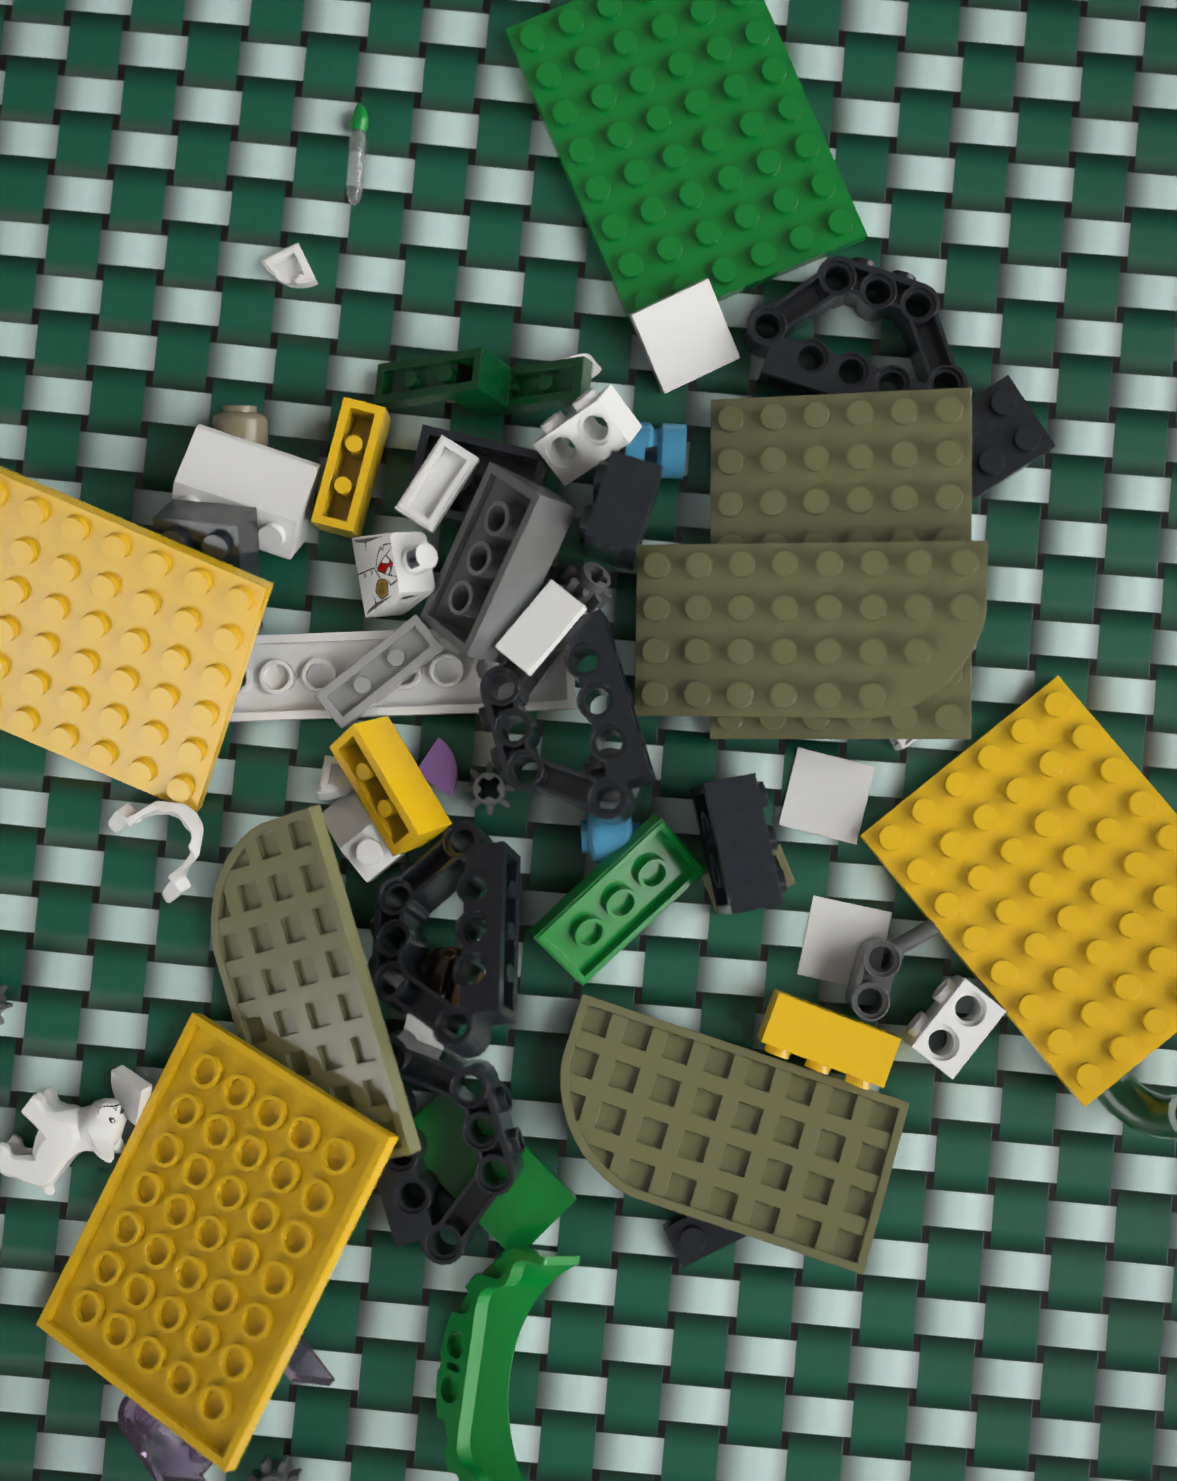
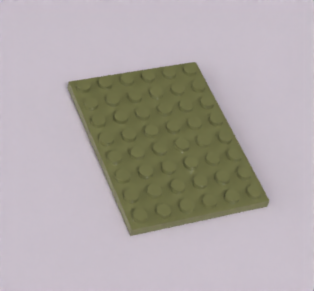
[710,387,972,739]

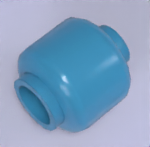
[580,809,641,864]

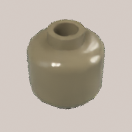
[212,405,269,447]

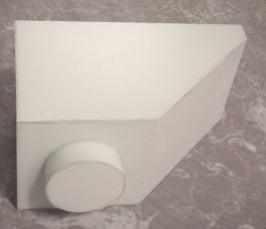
[322,790,406,882]

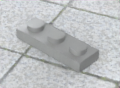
[315,614,444,730]

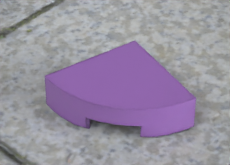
[419,737,458,796]

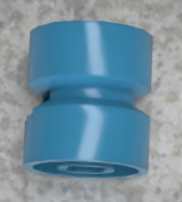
[625,421,687,479]

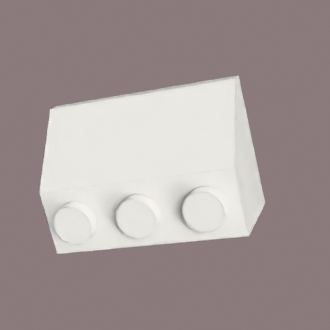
[171,424,321,560]

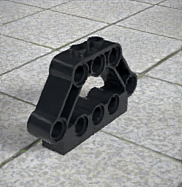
[743,256,968,396]
[479,609,657,826]
[368,819,521,1059]
[377,1028,525,1265]

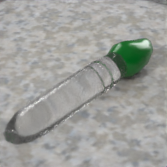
[346,103,369,206]

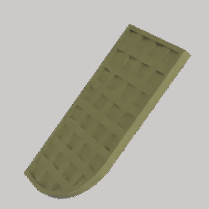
[635,540,988,719]
[211,805,421,1159]
[560,994,910,1274]

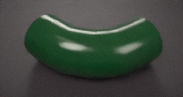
[1097,1071,1177,1140]

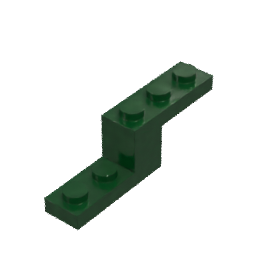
[373,347,593,419]

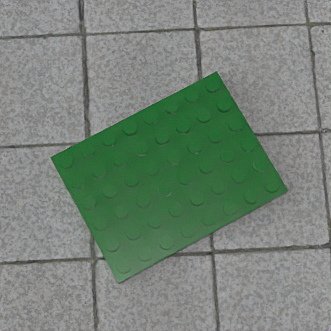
[505,0,867,337]

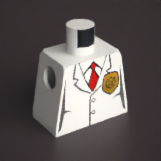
[352,531,438,618]

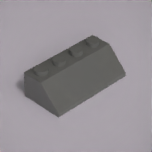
[420,462,578,663]

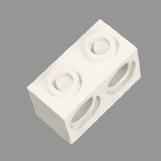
[533,384,642,486]
[904,975,1006,1079]

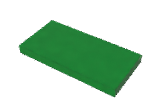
[528,813,707,986]
[412,1082,577,1250]

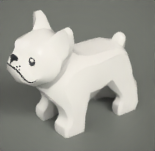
[0,1086,127,1196]

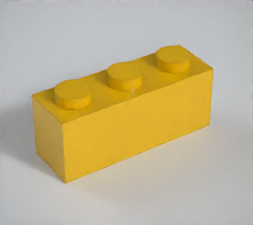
[311,397,392,538]
[329,716,452,856]
[757,988,901,1090]

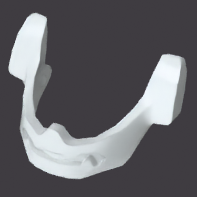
[108,801,204,903]

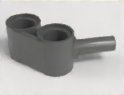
[845,919,939,1021]

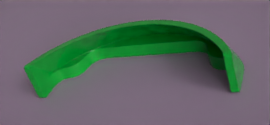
[436,1247,580,1481]

